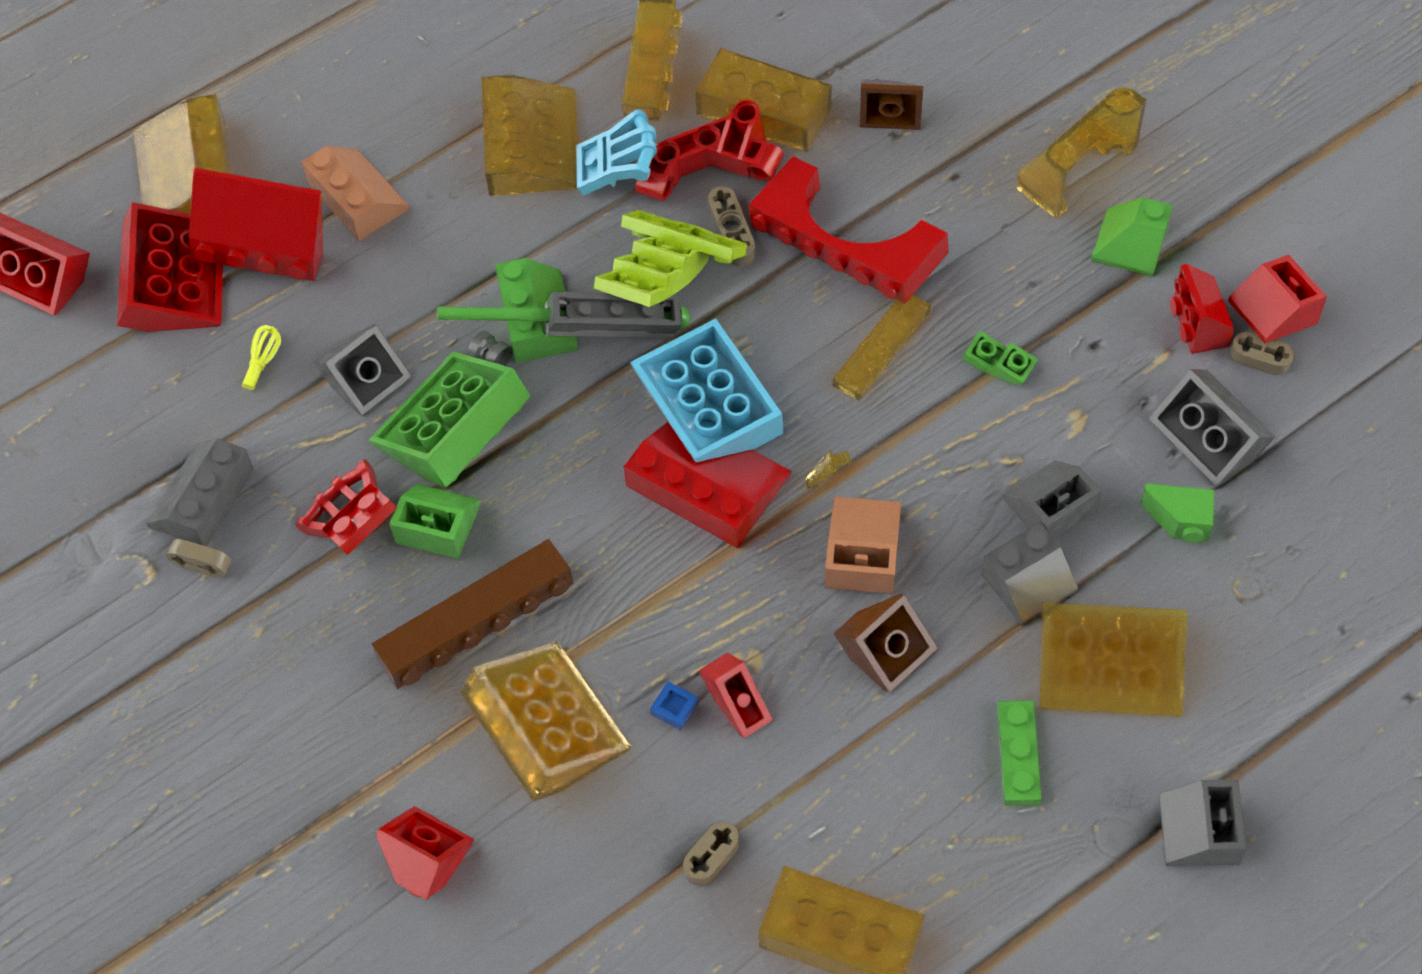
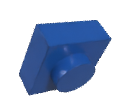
[650,681,699,730]

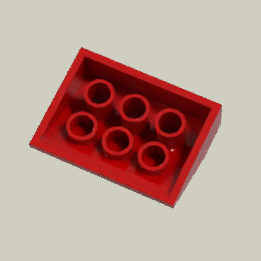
[189,167,324,282]
[117,202,223,332]
[623,421,791,548]

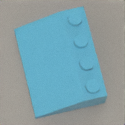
[631,318,783,462]

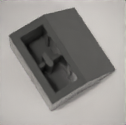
[1002,460,1102,539]
[1159,780,1246,866]

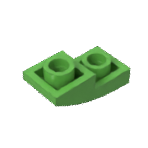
[961,330,1038,386]

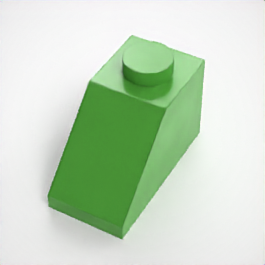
[1141,483,1214,543]

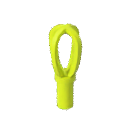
[242,325,281,390]

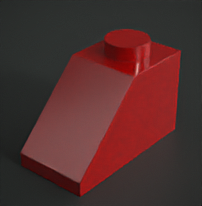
[699,652,773,738]

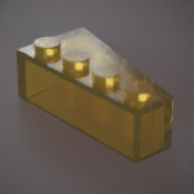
[621,0,682,121]

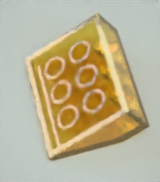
[481,74,578,196]
[134,94,232,214]
[1039,602,1187,716]
[461,641,631,802]

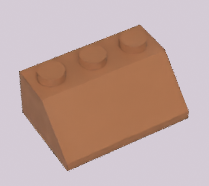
[301,146,410,241]

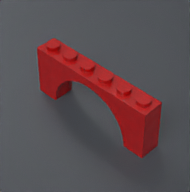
[749,156,949,304]

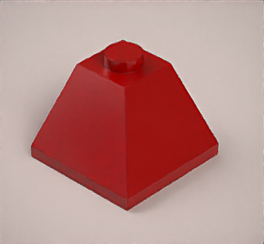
[376,806,474,900]

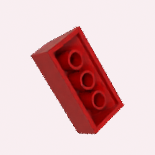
[0,213,90,315]

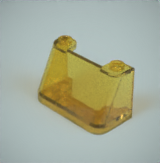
[1016,88,1147,218]

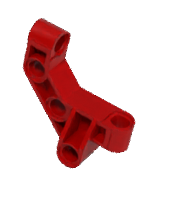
[635,100,784,202]

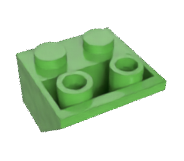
[389,484,481,559]

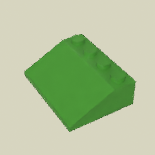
[369,351,531,488]

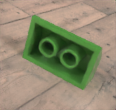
[495,258,578,363]

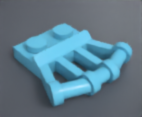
[576,109,657,196]

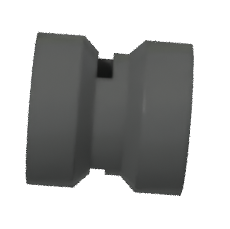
[467,330,513,366]

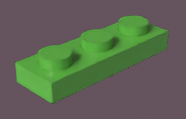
[997,700,1042,806]

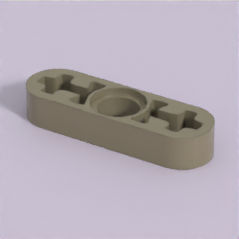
[708,186,755,266]

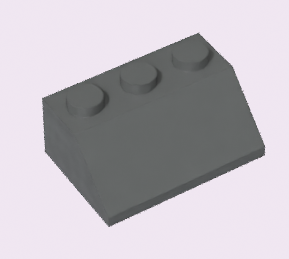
[1149,369,1276,486]
[146,438,254,546]

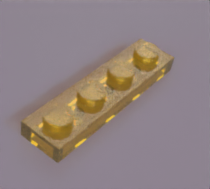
[833,295,931,401]

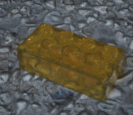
[695,48,832,152]
[758,866,925,974]

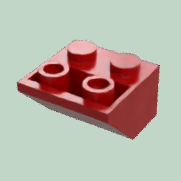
[1228,255,1327,344]
[1170,264,1234,354]

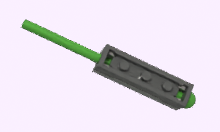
[437,292,691,338]

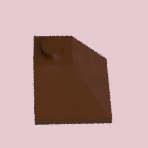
[860,79,923,130]
[833,594,938,693]

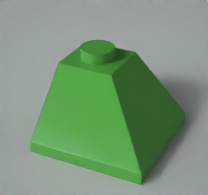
[1091,197,1173,277]

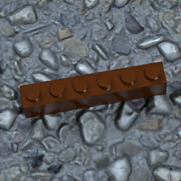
[371,538,573,689]

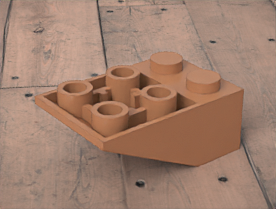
[825,496,901,594]

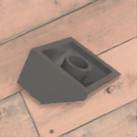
[313,324,412,415]

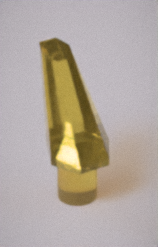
[806,450,851,489]

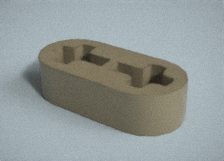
[1230,332,1294,375]
[166,539,232,578]
[683,822,739,886]

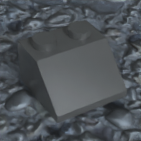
[981,522,1078,625]

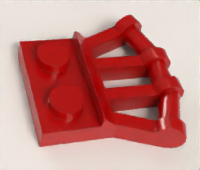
[295,459,397,555]

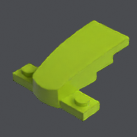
[594,210,747,307]

